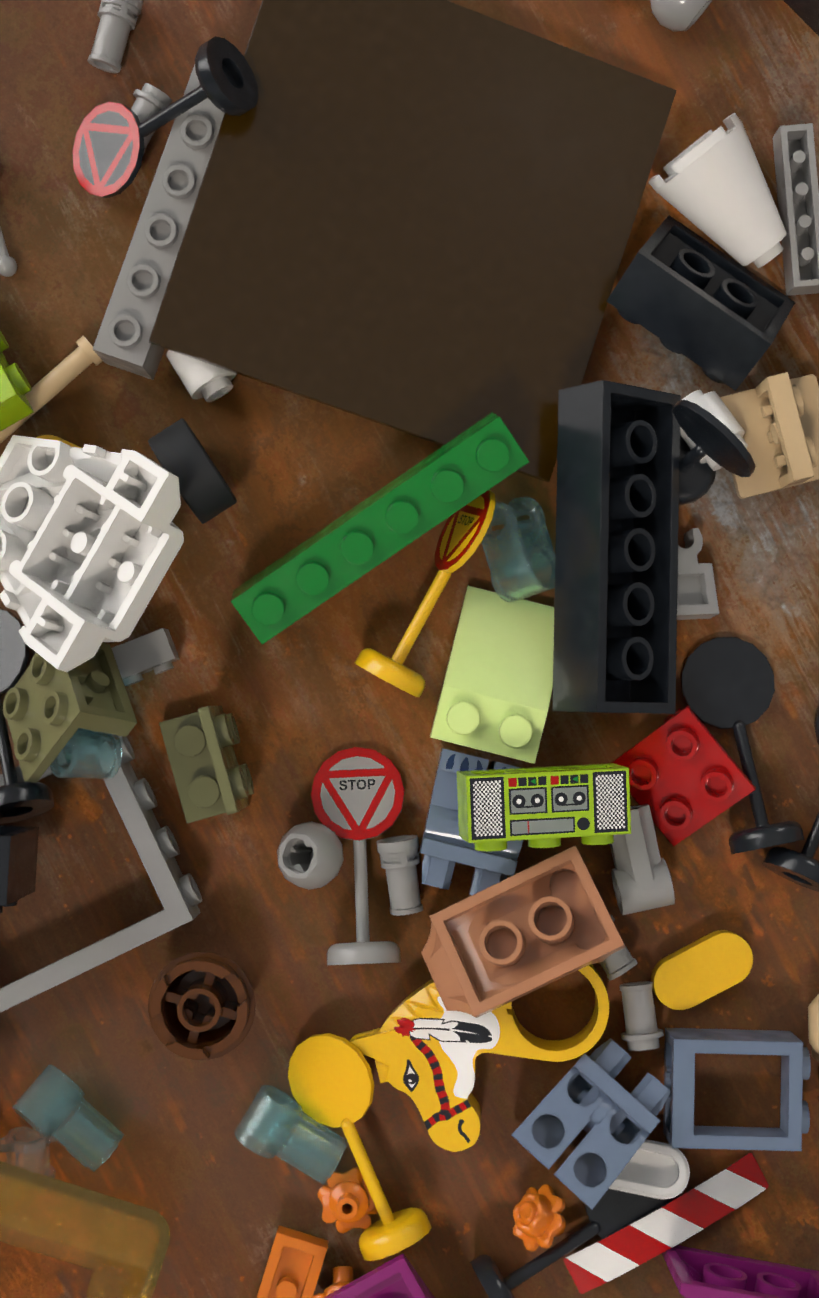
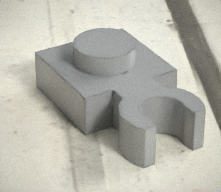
[677,528,719,620]

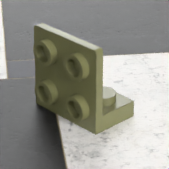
[3,642,137,783]
[159,706,254,824]

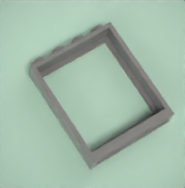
[0,731,202,1013]

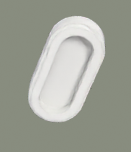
[609,1139,690,1200]

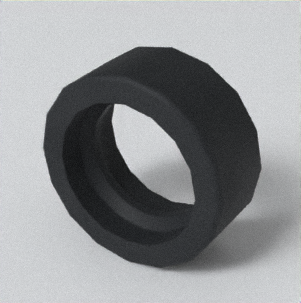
[148,418,237,524]

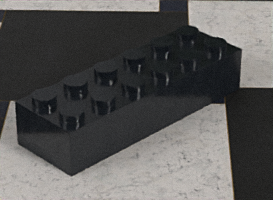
[552,380,681,714]

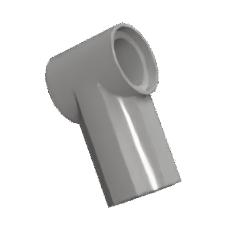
[610,804,675,915]

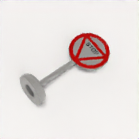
[311,747,405,965]

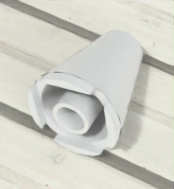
[648,113,787,268]

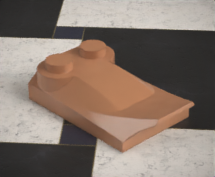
[421,845,625,1018]

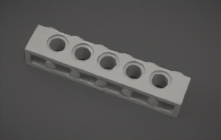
[93,65,225,380]

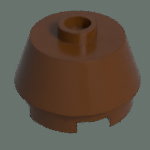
[148,952,256,1060]

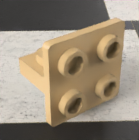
[720,372,819,499]

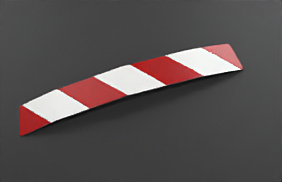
[563,1152,769,1294]

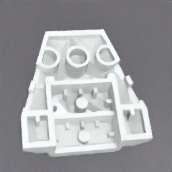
[0,435,184,672]

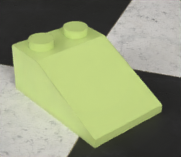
[430,585,554,764]

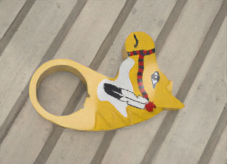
[350,964,609,1152]

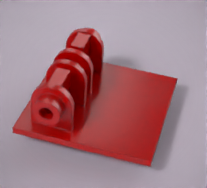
[611,706,756,847]

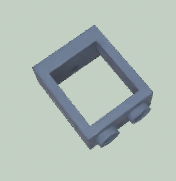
[663,1028,811,1151]

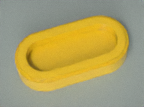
[651,930,753,1010]

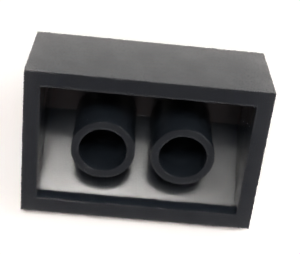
[607,215,796,391]

